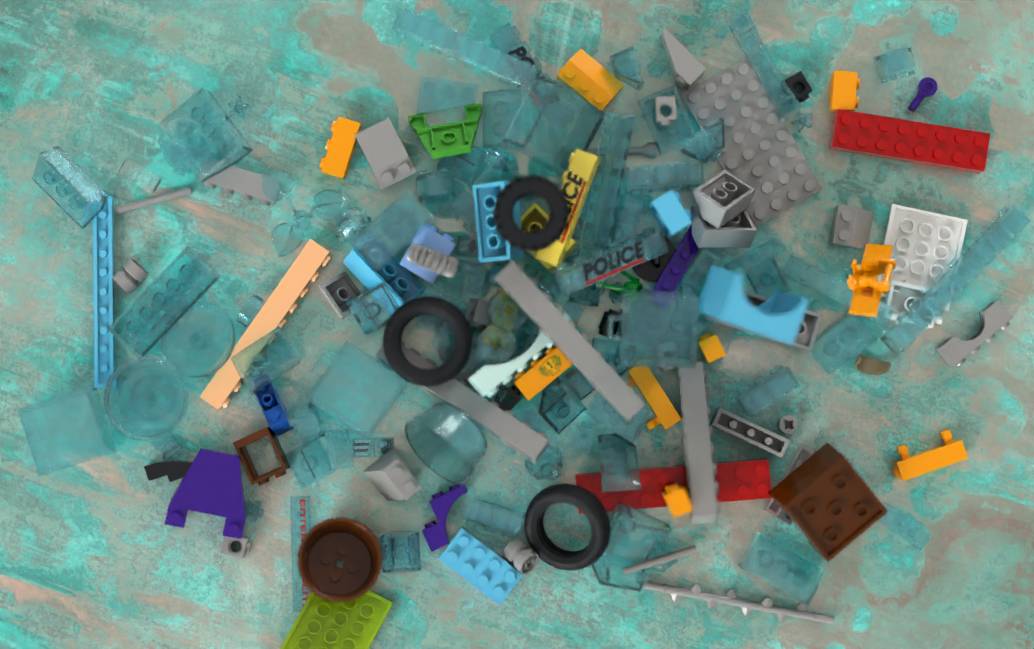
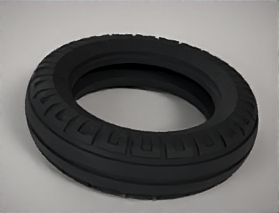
[383,297,472,386]
[524,484,611,570]

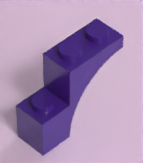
[422,483,468,552]

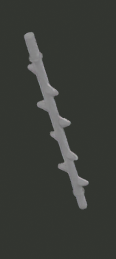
[644,581,834,624]

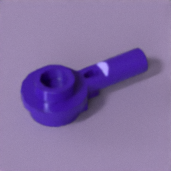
[908,77,938,112]

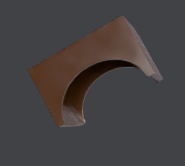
[768,443,888,562]

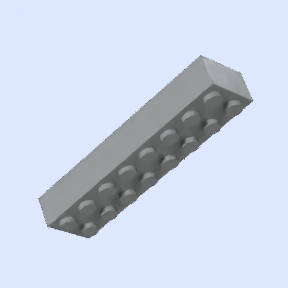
[677,362,720,524]

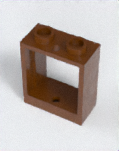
[233,427,291,486]

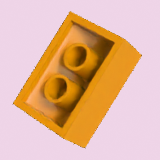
[556,49,625,114]

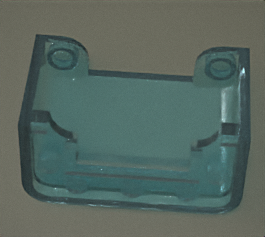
[591,503,672,592]

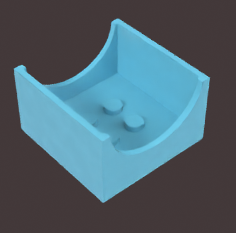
[695,266,809,345]

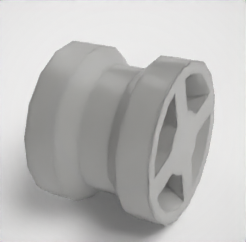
[777,415,798,434]

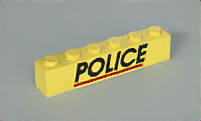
[534,149,601,268]

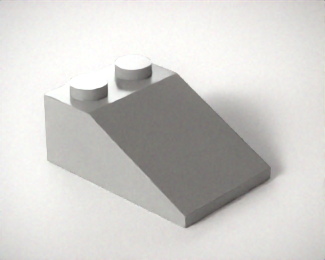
[660,28,706,91]
[354,117,416,189]

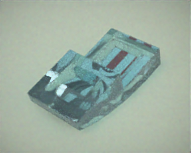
[353,437,394,458]

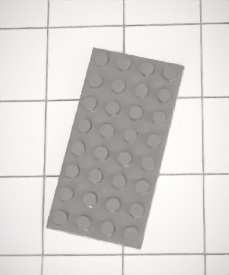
[680,57,823,227]

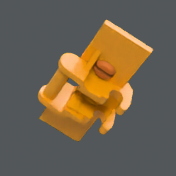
[847,244,896,317]

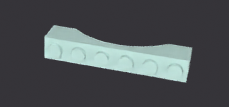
[468,305,572,398]

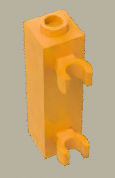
[627,360,682,430]
[892,429,968,481]

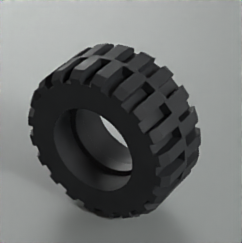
[493,175,570,251]

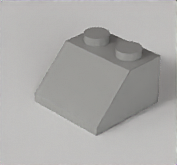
[829,205,873,250]

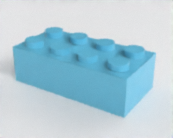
[438,526,523,606]

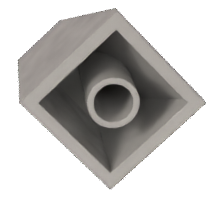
[364,447,422,501]

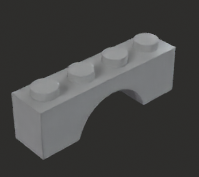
[935,300,1013,367]

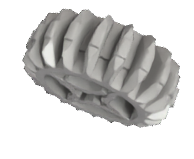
[407,243,459,277]

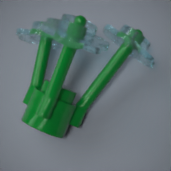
[597,256,643,303]

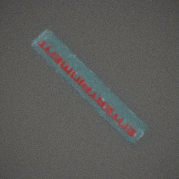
[290,496,311,612]

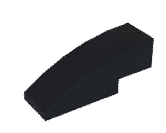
[144,461,192,482]

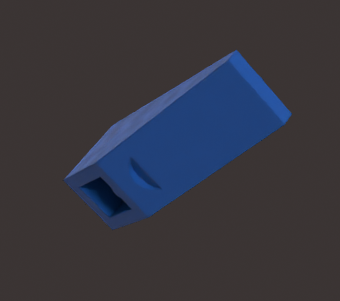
[250,373,294,437]

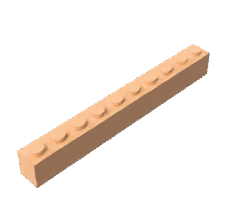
[200,239,331,410]

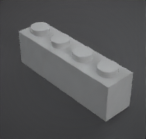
[200,158,282,206]
[710,407,790,458]

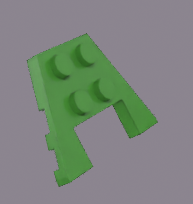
[408,103,482,159]

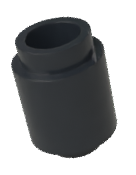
[598,309,622,339]

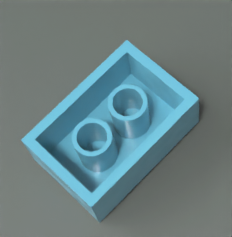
[648,190,693,239]

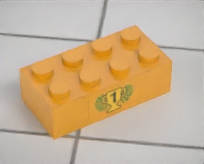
[514,345,572,400]

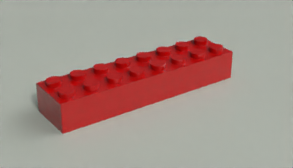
[828,109,990,174]

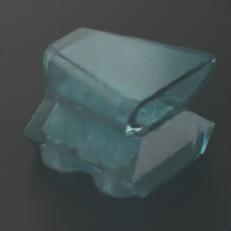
[380,531,422,573]

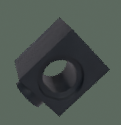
[782,71,813,103]
[493,385,522,412]

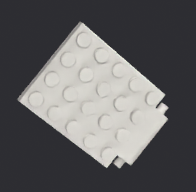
[878,204,968,328]

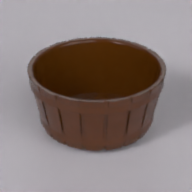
[297,517,382,602]

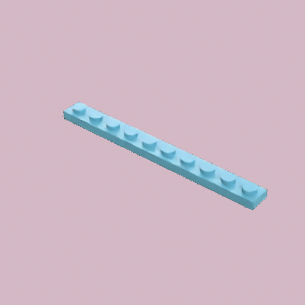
[93,196,115,388]

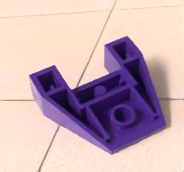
[165,448,247,539]

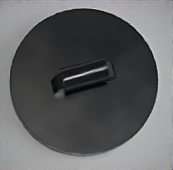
[630,234,676,282]

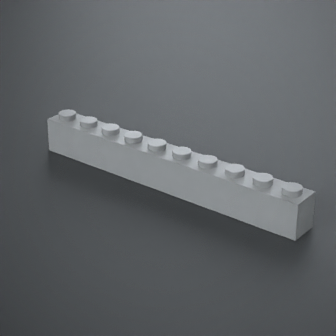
[493,261,645,421]
[376,341,549,464]

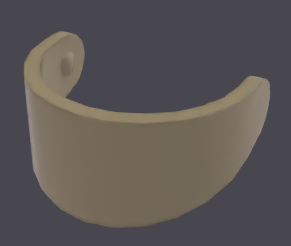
[855,354,891,375]

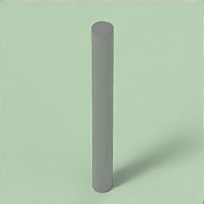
[116,186,192,215]
[622,545,697,575]

